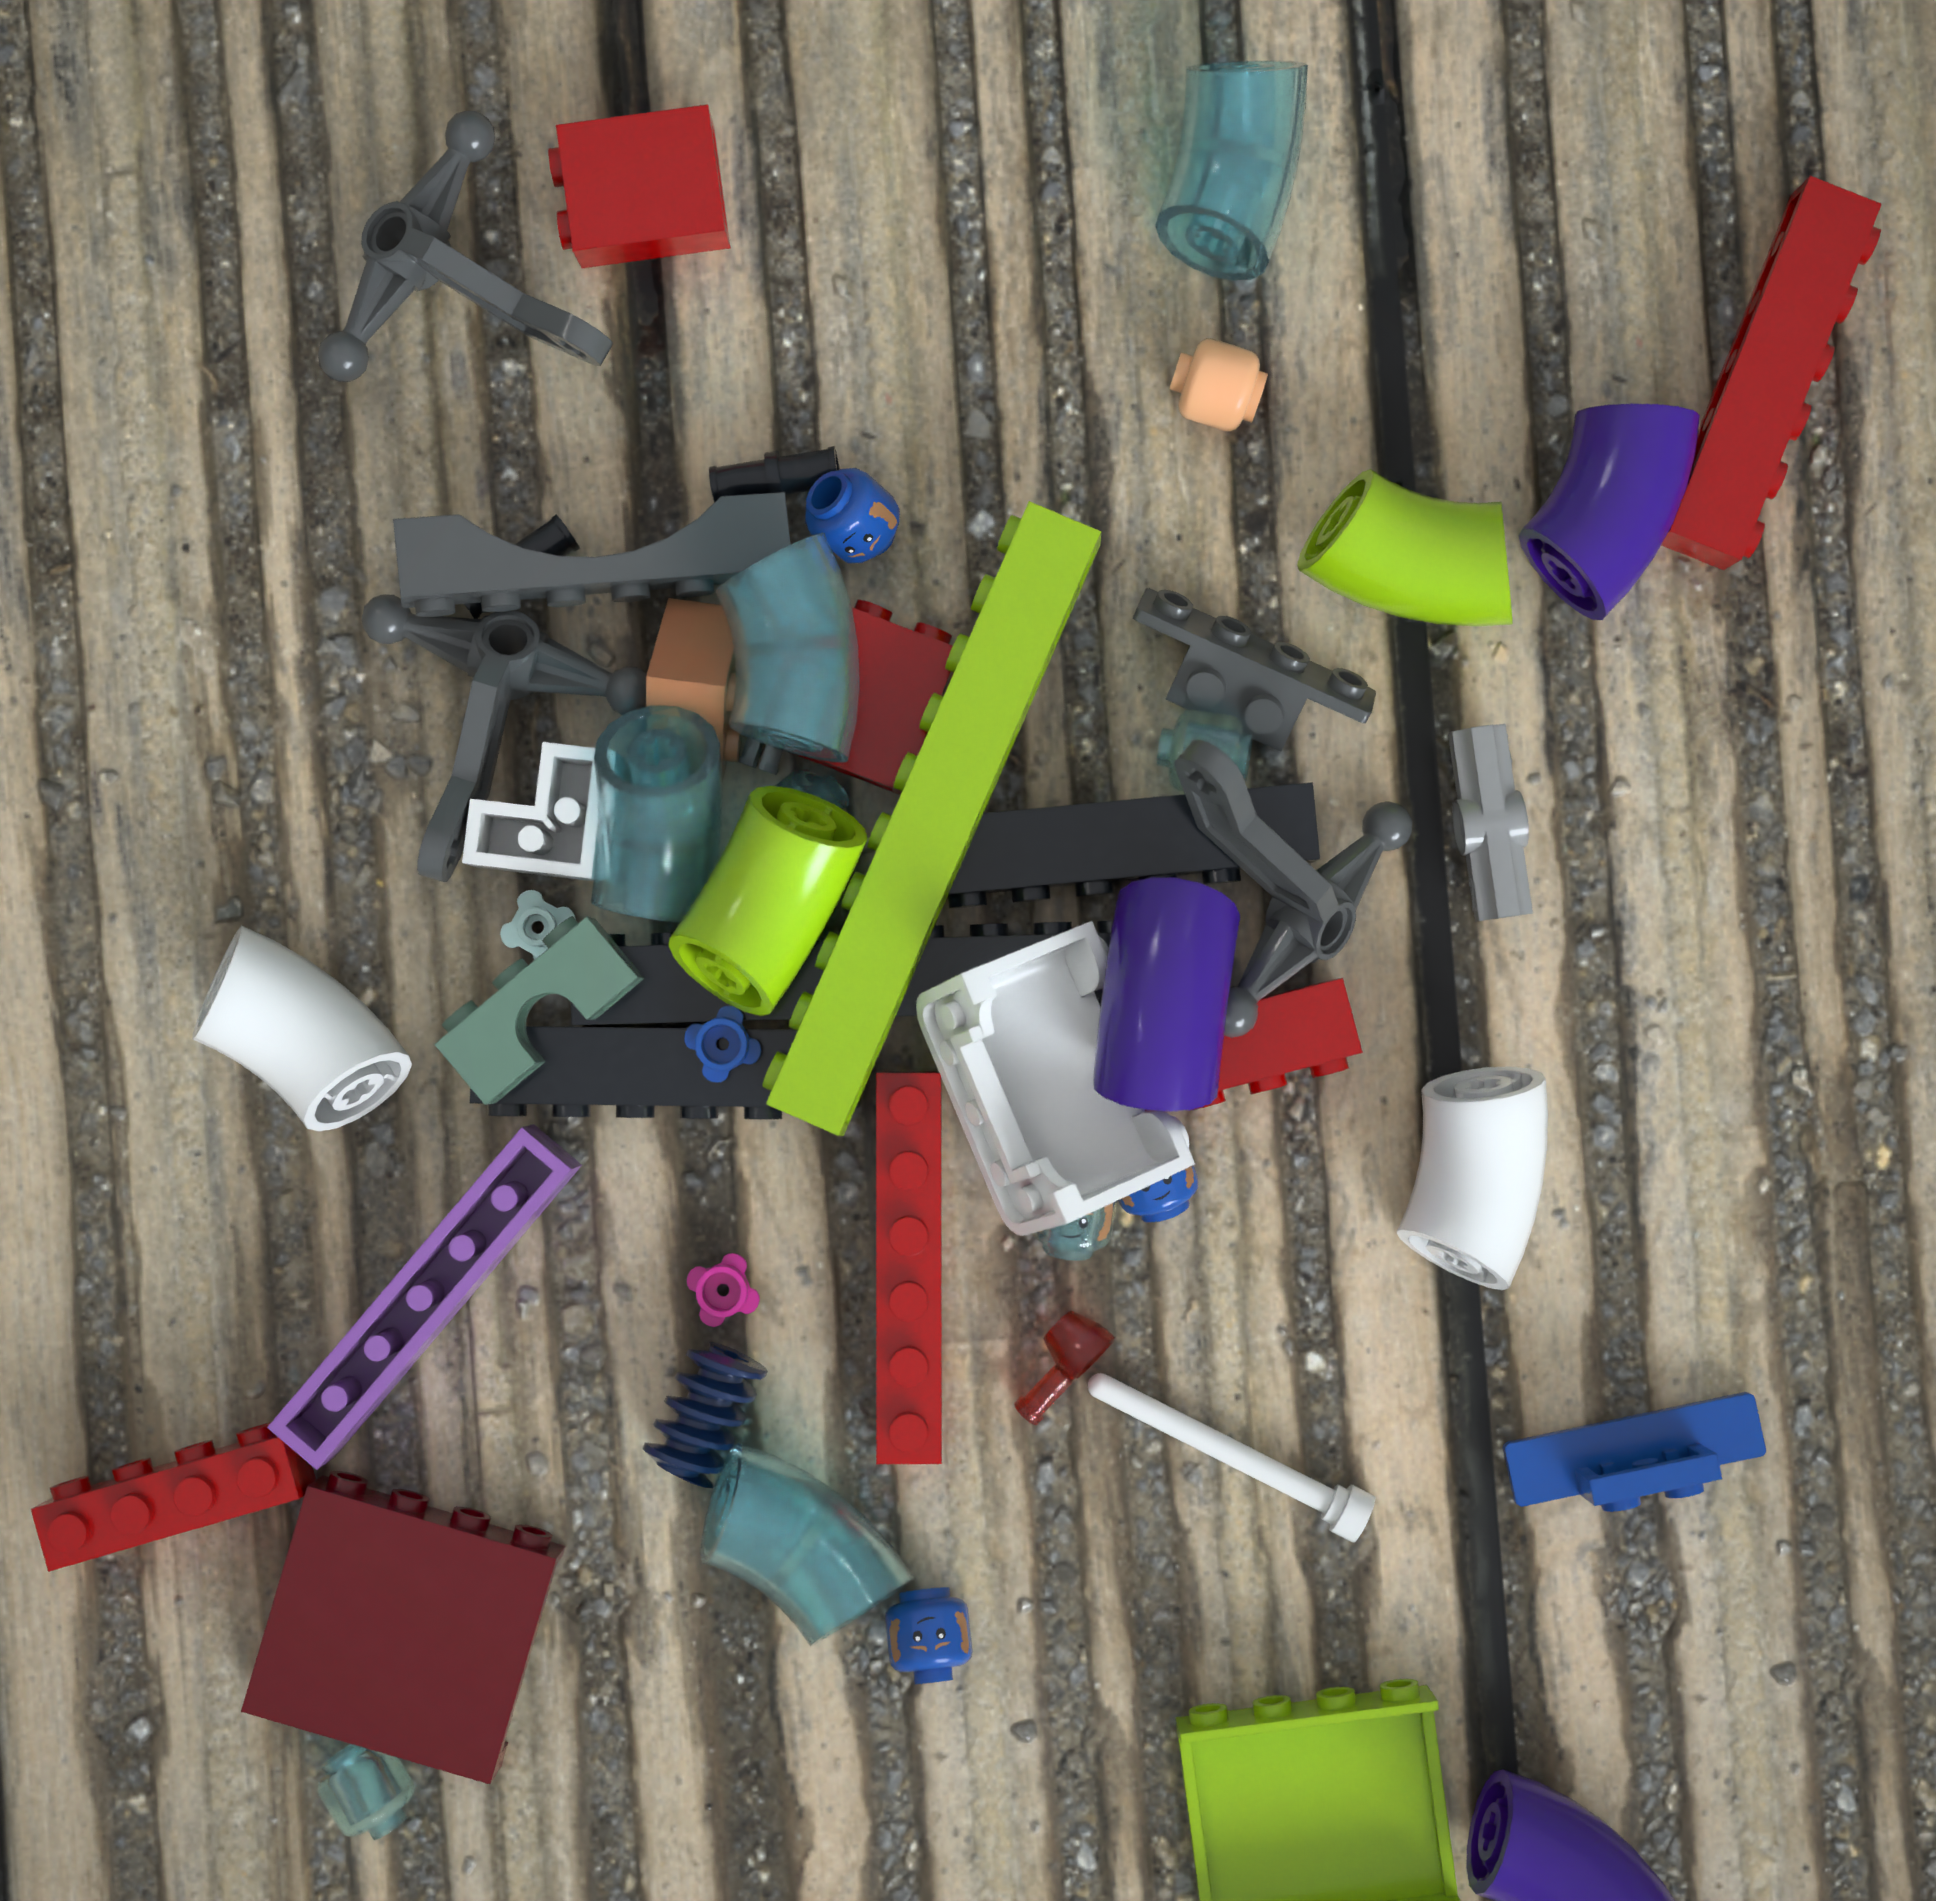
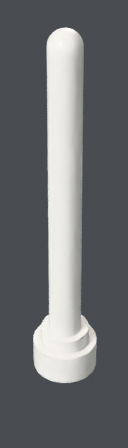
[1088,1373,1376,1543]

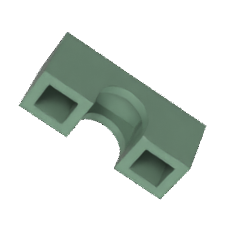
[434,916,645,1105]

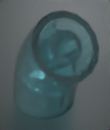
[1155,61,1308,281]
[715,532,860,763]
[591,706,723,922]
[700,1442,915,1646]

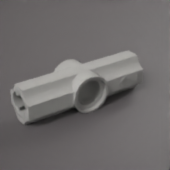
[1448,724,1533,922]

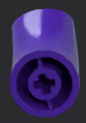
[1518,404,1700,620]
[1093,877,1240,1111]
[1466,1769,1675,1901]

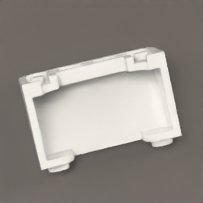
[916,921,1195,1236]

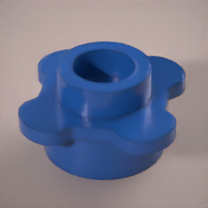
[684,1006,761,1082]

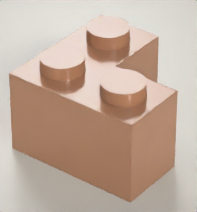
[645,598,754,787]

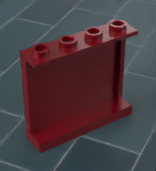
[241,1471,566,1784]

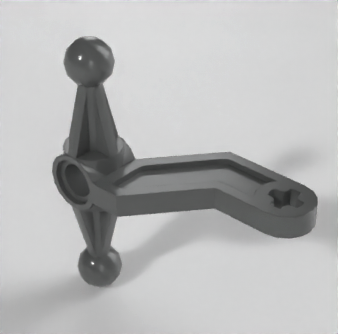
[318,111,613,382]
[361,594,647,882]
[1174,739,1412,1038]

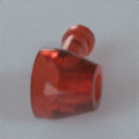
[1014,1310,1116,1426]

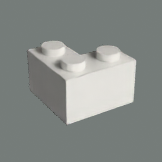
[462,742,617,882]

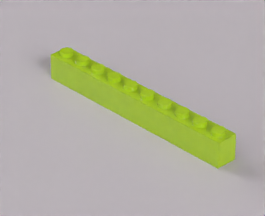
[762,501,1101,1136]

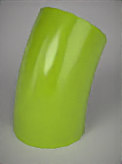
[1297,469,1513,626]
[668,785,868,1016]

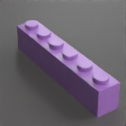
[267,1124,582,1470]

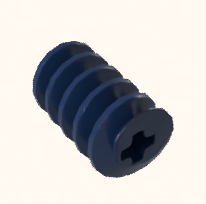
[642,1342,768,1489]

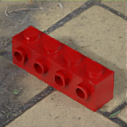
[31,1422,316,1572]

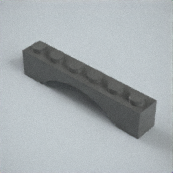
[393,492,793,617]

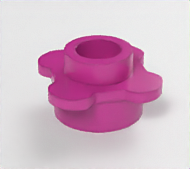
[687,1253,760,1327]

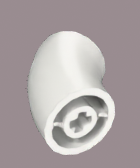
[192,926,412,1132]
[1397,1066,1548,1290]

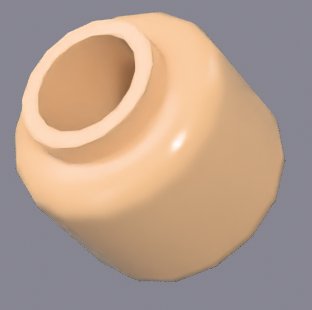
[1169,338,1268,432]

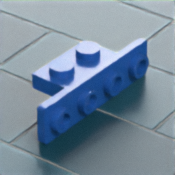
[1503,1392,1766,1512]

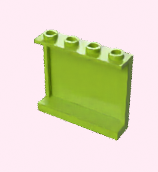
[1175,1679,1461,1901]

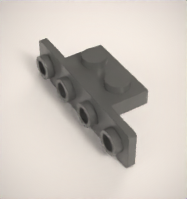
[1133,588,1376,751]

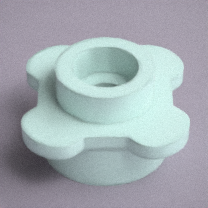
[500,890,576,960]

